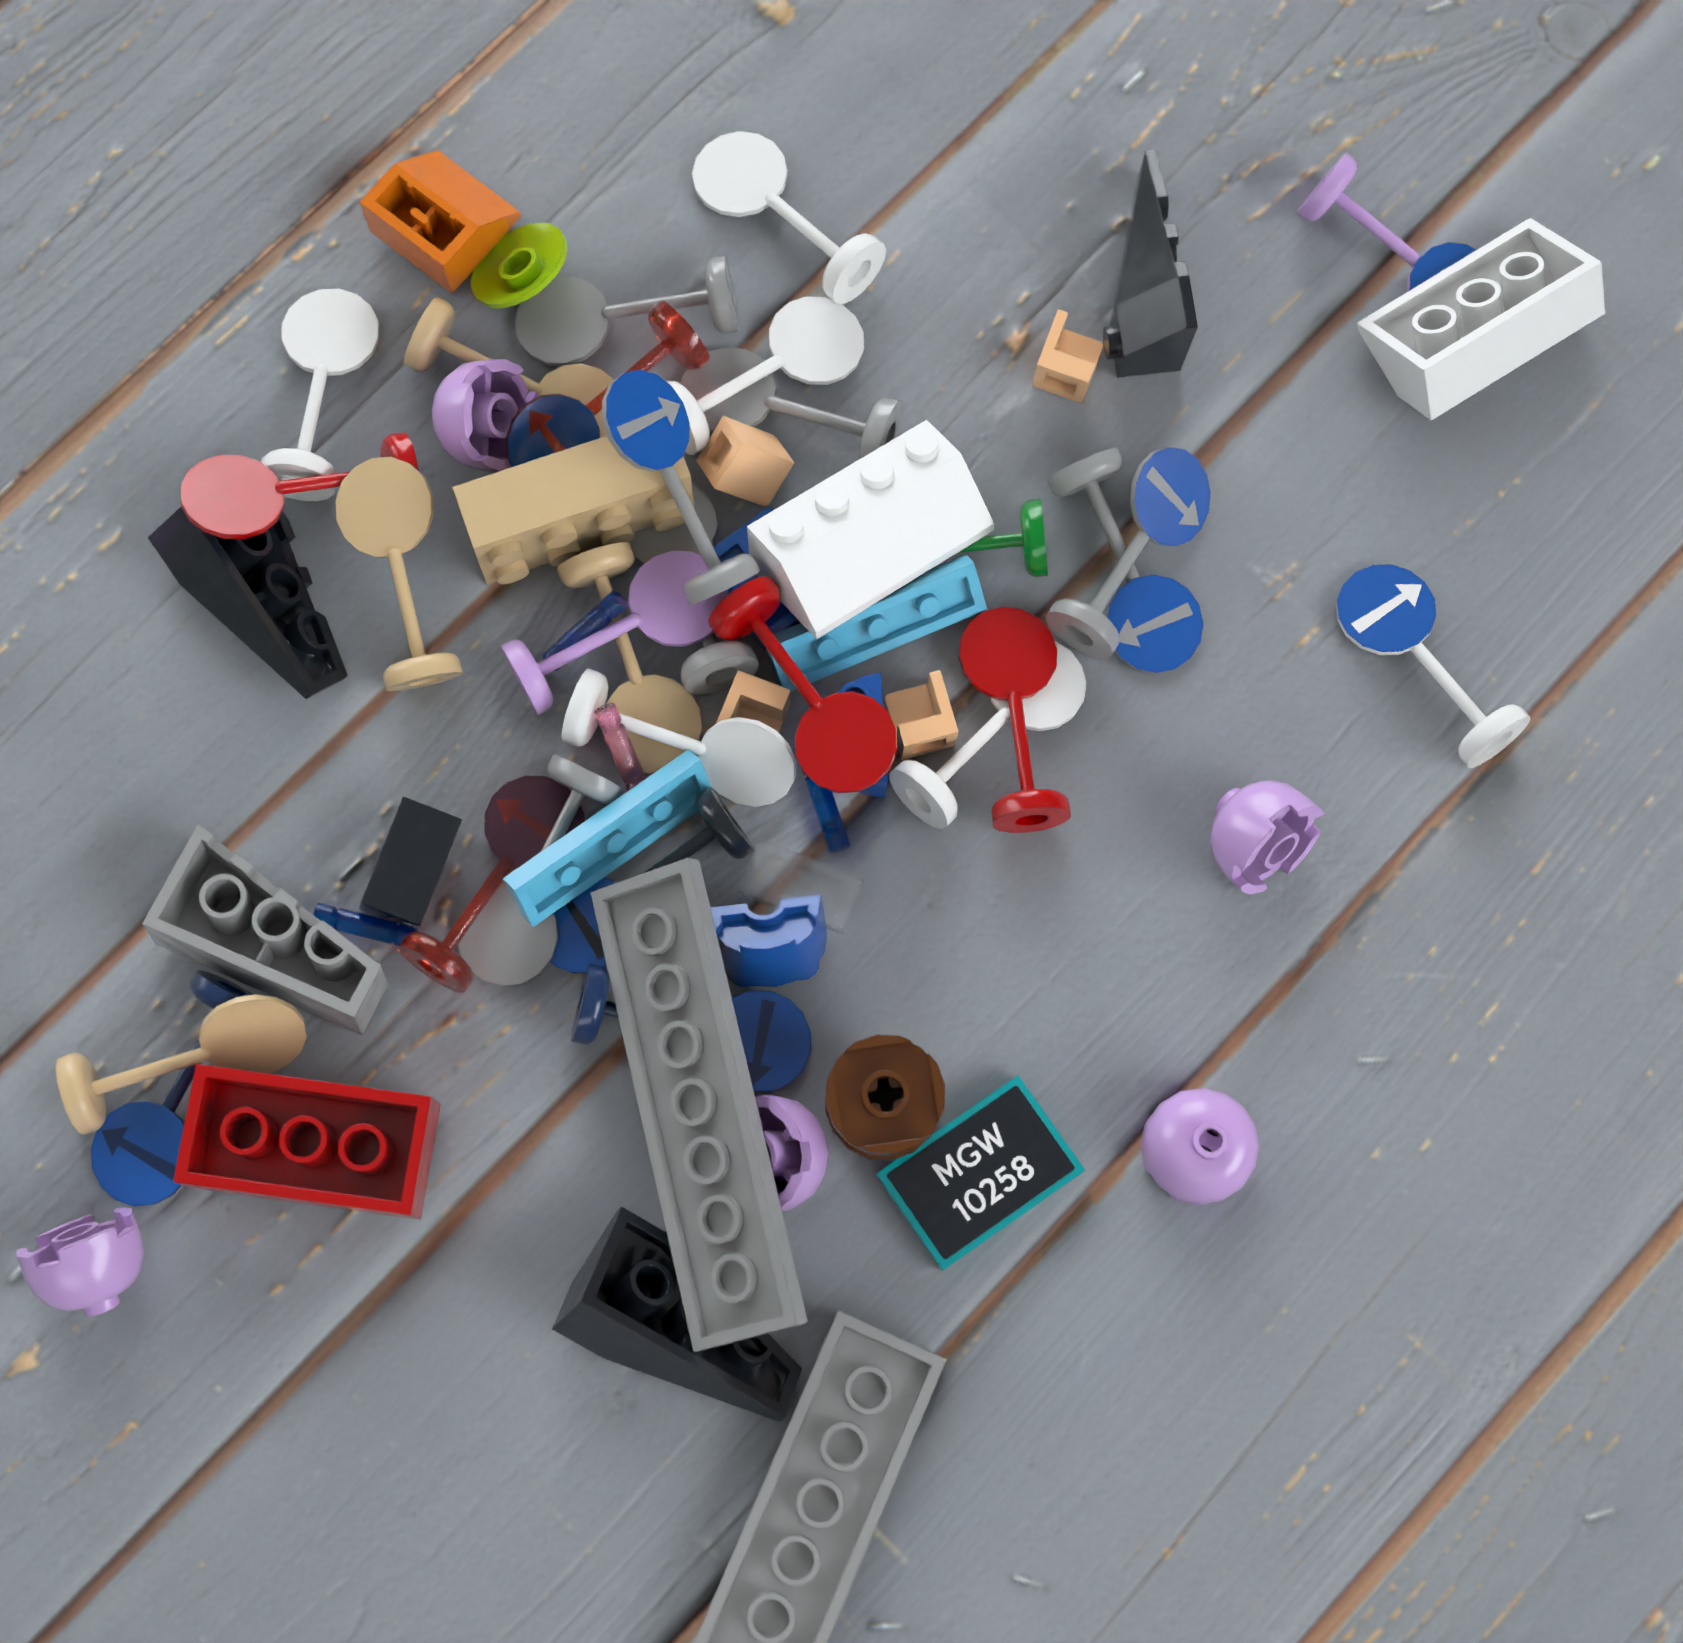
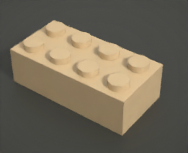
[452,436,694,584]

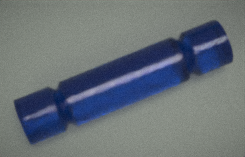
[542,590,628,671]
[800,765,851,853]
[313,902,418,950]

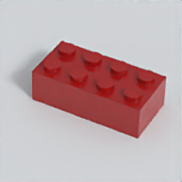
[173,1064,441,1220]

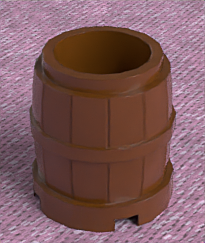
[825,1034,945,1161]

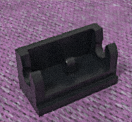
[359,796,462,928]

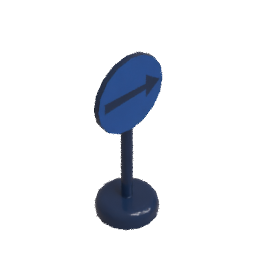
[571,963,811,1092]
[91,970,254,1206]

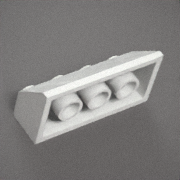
[1357,218,1605,420]
[747,420,994,640]

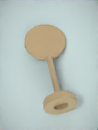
[404,297,614,453]
[335,457,464,691]
[557,542,702,775]
[56,994,307,1135]

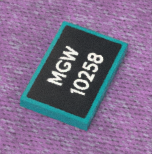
[876,1075,1086,1271]

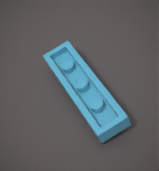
[766,554,987,691]
[503,749,712,927]

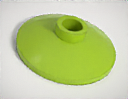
[471,222,568,308]

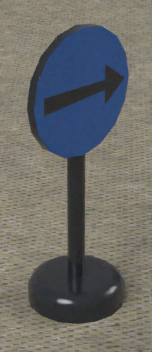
[551,787,755,974]

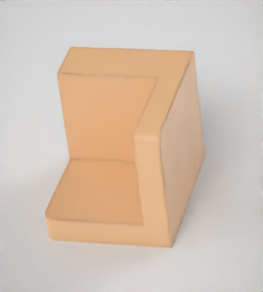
[1032,309,1103,404]
[696,416,794,506]
[716,670,791,733]
[885,670,959,760]

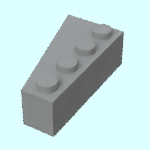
[142,823,388,1035]

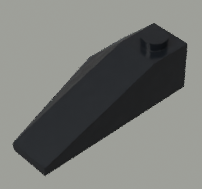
[1103,150,1198,378]
[148,507,348,700]
[552,1206,802,1422]

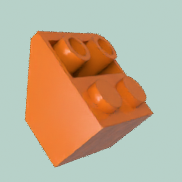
[359,150,521,294]

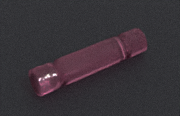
[594,703,646,792]

